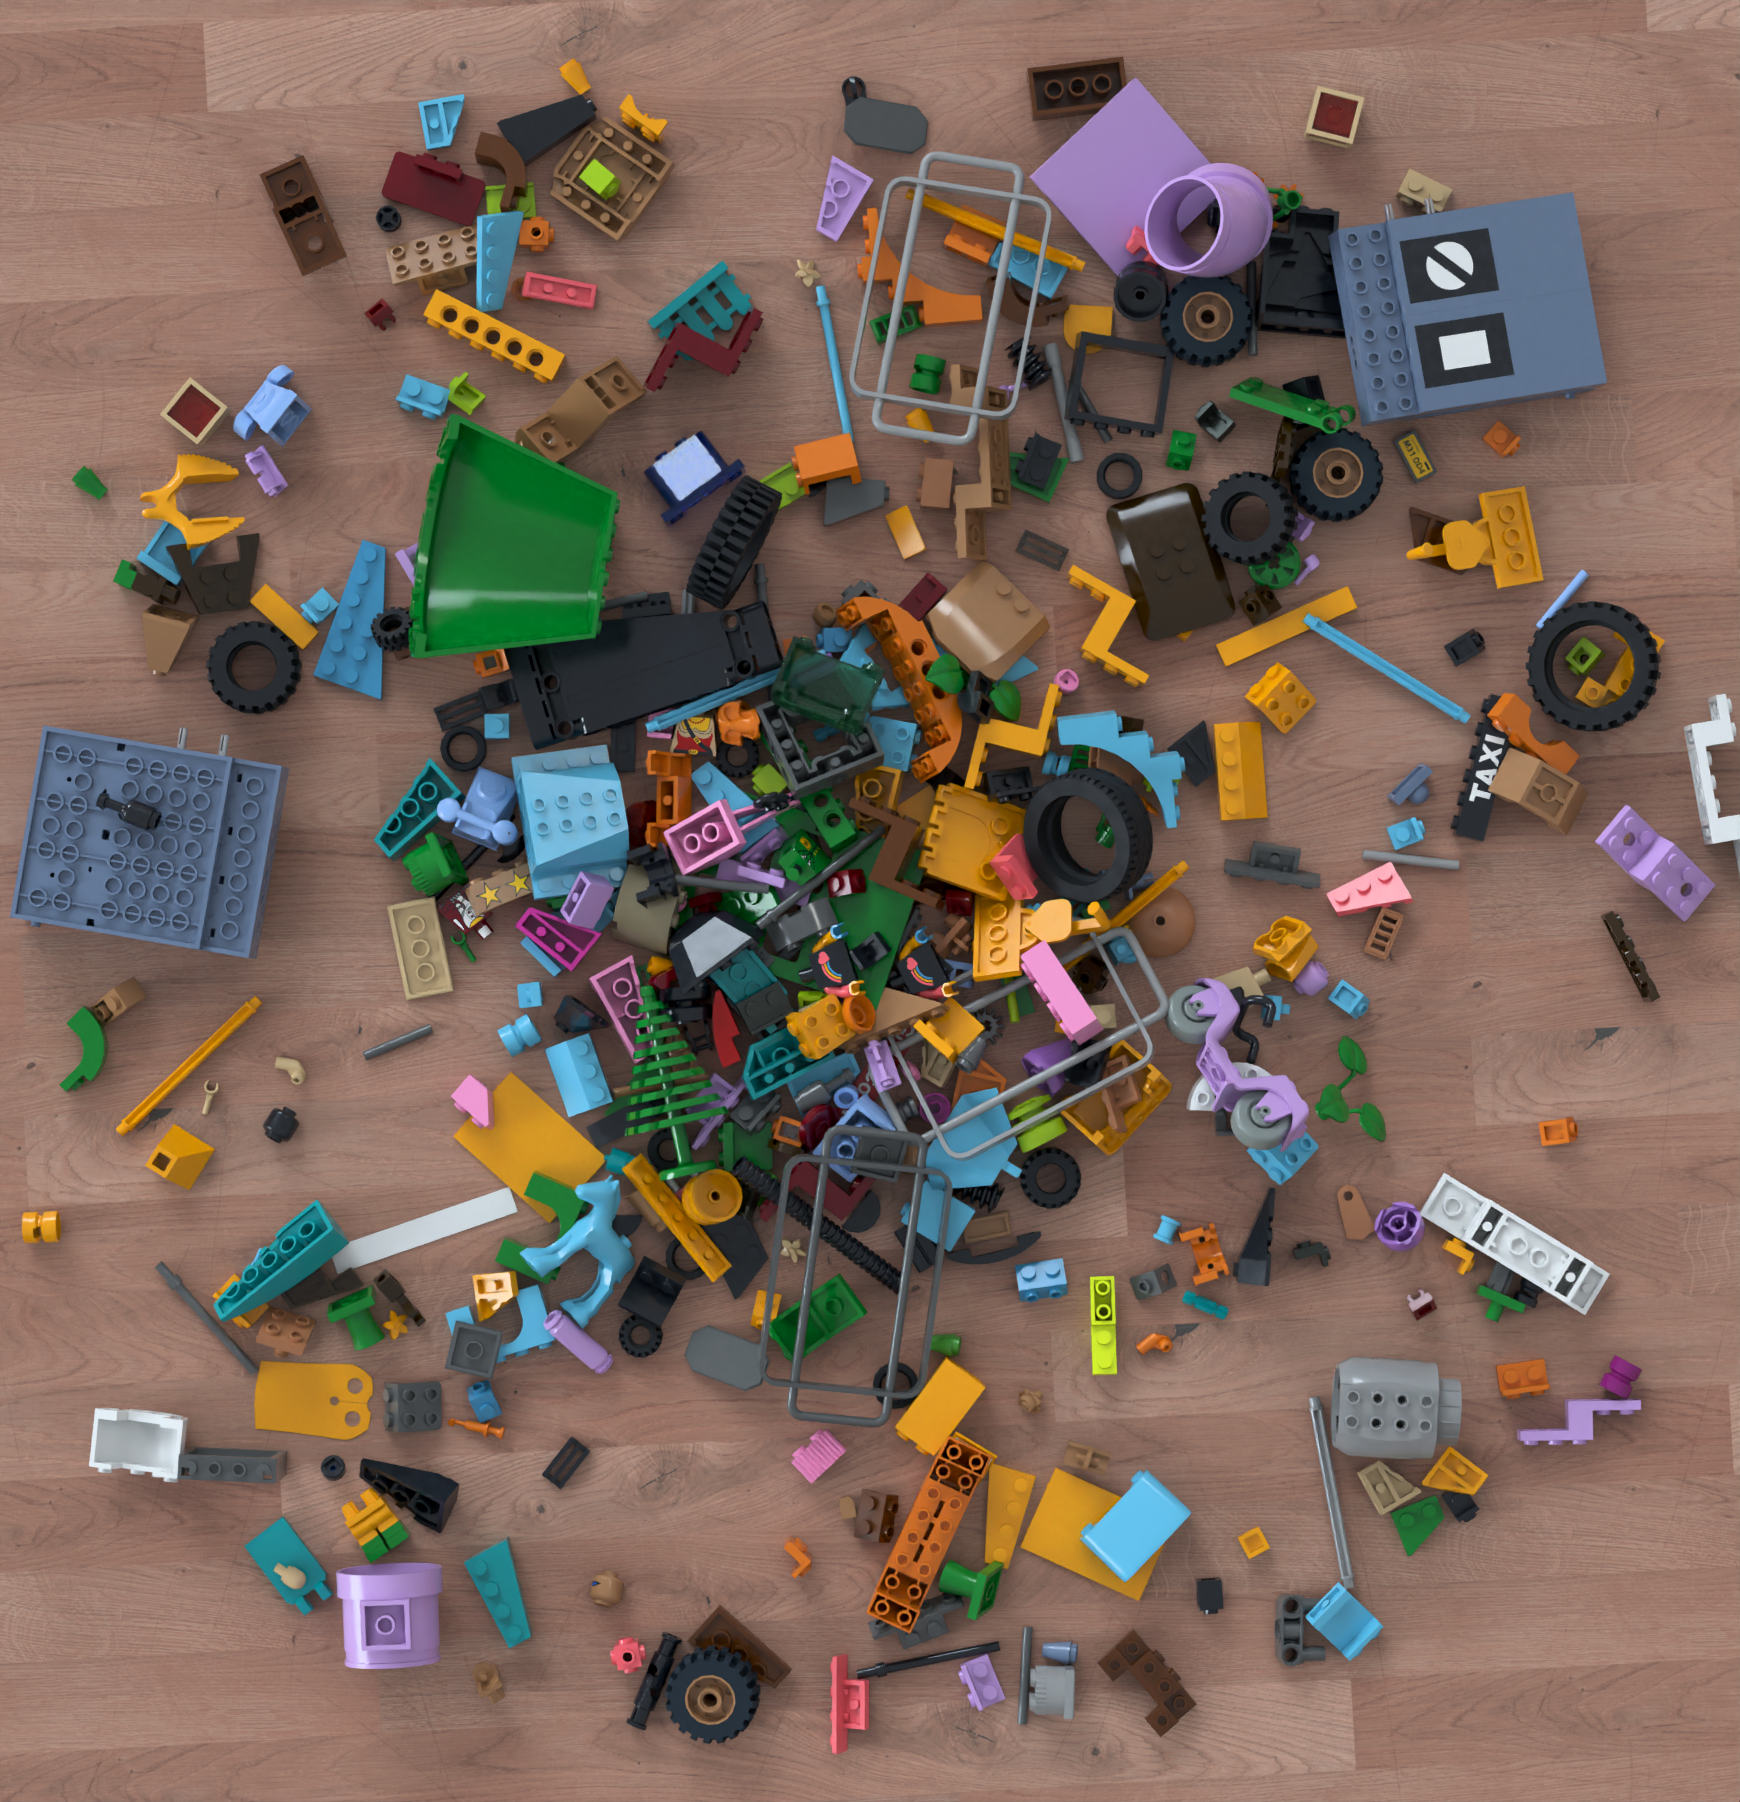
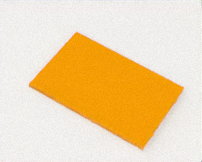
[453,1072,606,1223]
[1020,1467,1168,1601]

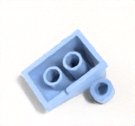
[233,365,312,447]
[437,766,518,852]
[813,1084,897,1183]

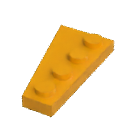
[984,1463,1036,1569]

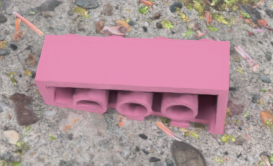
[588,955,653,1064]

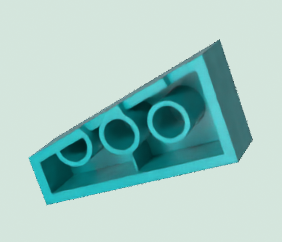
[374,758,466,862]
[464,1537,533,1649]

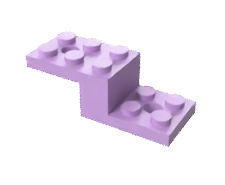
[1595,805,1715,922]

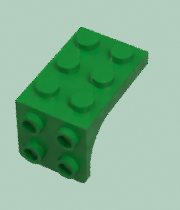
[769,1273,868,1363]

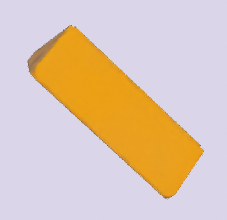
[885,505,926,560]

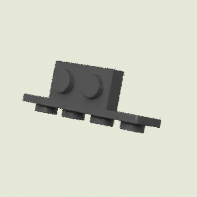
[1224,841,1321,889]
[868,1593,964,1649]

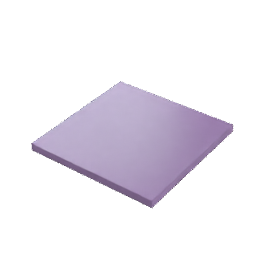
[1029,78,1216,277]

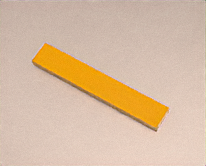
[1215,586,1357,667]
[622,1153,732,1282]

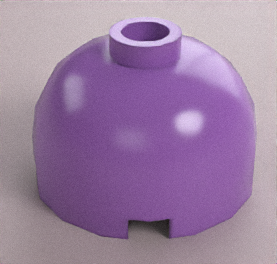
[1375,1202,1425,1251]

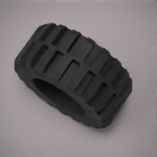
[1202,471,1298,566]
[206,621,302,714]

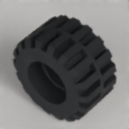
[1020,1148,1081,1209]

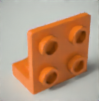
[943,204,1006,267]

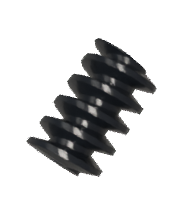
[1004,336,1052,391]
[953,1183,1005,1213]

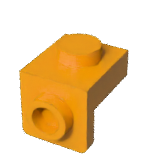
[1442,1238,1475,1275]
[750,1290,782,1330]

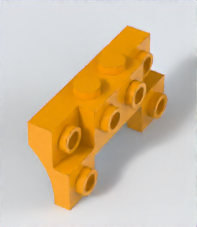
[1574,631,1665,708]

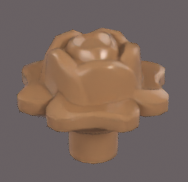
[1018,1388,1043,1415]

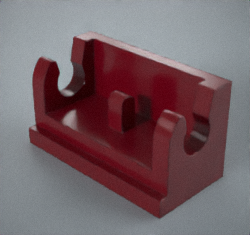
[898,573,947,622]

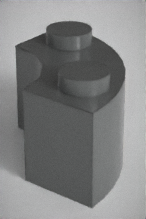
[766,897,838,952]

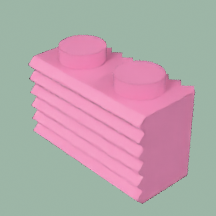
[791,1428,847,1484]

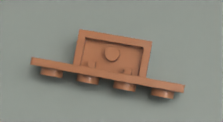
[1101,1055,1142,1133]

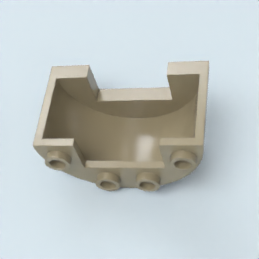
[612,857,697,956]

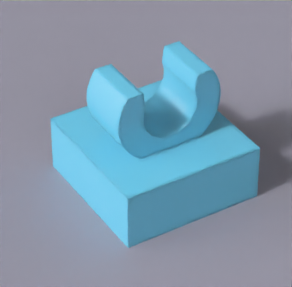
[1261,995,1290,1021]

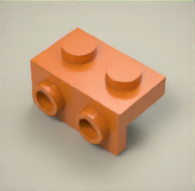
[784,1536,812,1579]

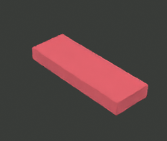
[522,272,597,310]

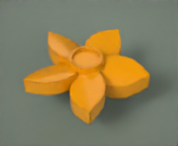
[382,1311,408,1340]

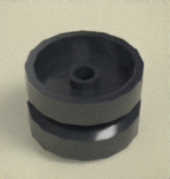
[1113,261,1168,322]
[658,985,713,1024]

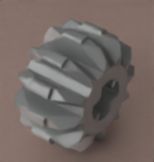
[974,1006,1005,1045]

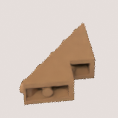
[838,987,950,1054]

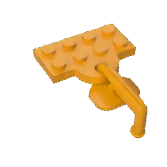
[1406,486,1544,589]
[973,891,1111,982]

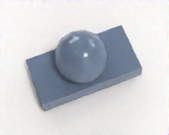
[1387,763,1433,805]

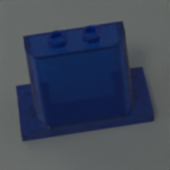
[644,431,746,527]

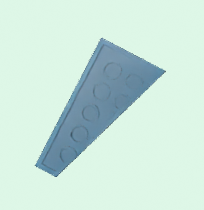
[313,540,386,700]

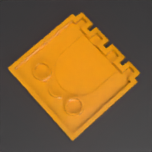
[917,783,1027,902]

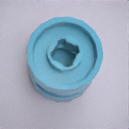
[497,1014,542,1057]

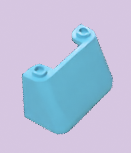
[1080,1469,1191,1582]

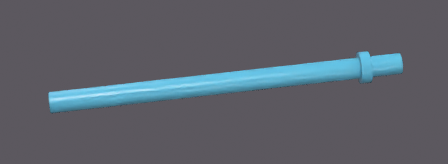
[816,285,854,442]

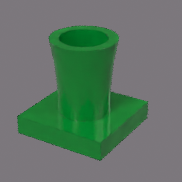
[327,1285,385,1351]
[939,1560,1004,1621]

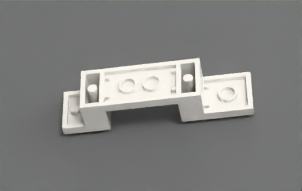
[1684,694,1740,877]
[1419,1173,1610,1315]

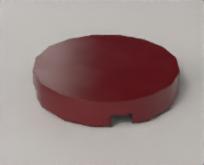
[799,1104,840,1150]

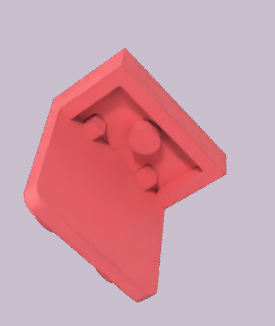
[989,834,1038,900]

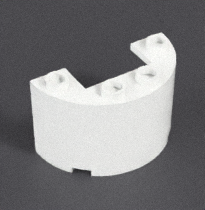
[1186,1062,1272,1111]
[89,1408,188,1482]

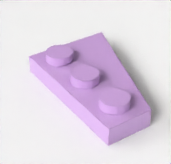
[816,155,874,243]

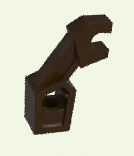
[373,1269,426,1327]

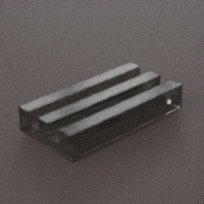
[1015,529,1069,572]

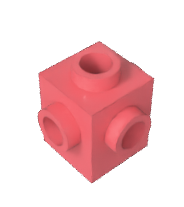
[610,1637,646,1673]

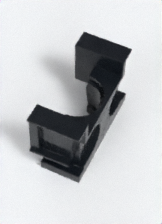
[626,842,679,909]

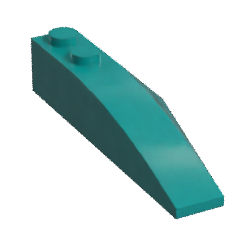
[213,1200,349,1322]

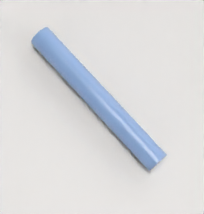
[1536,570,1589,629]

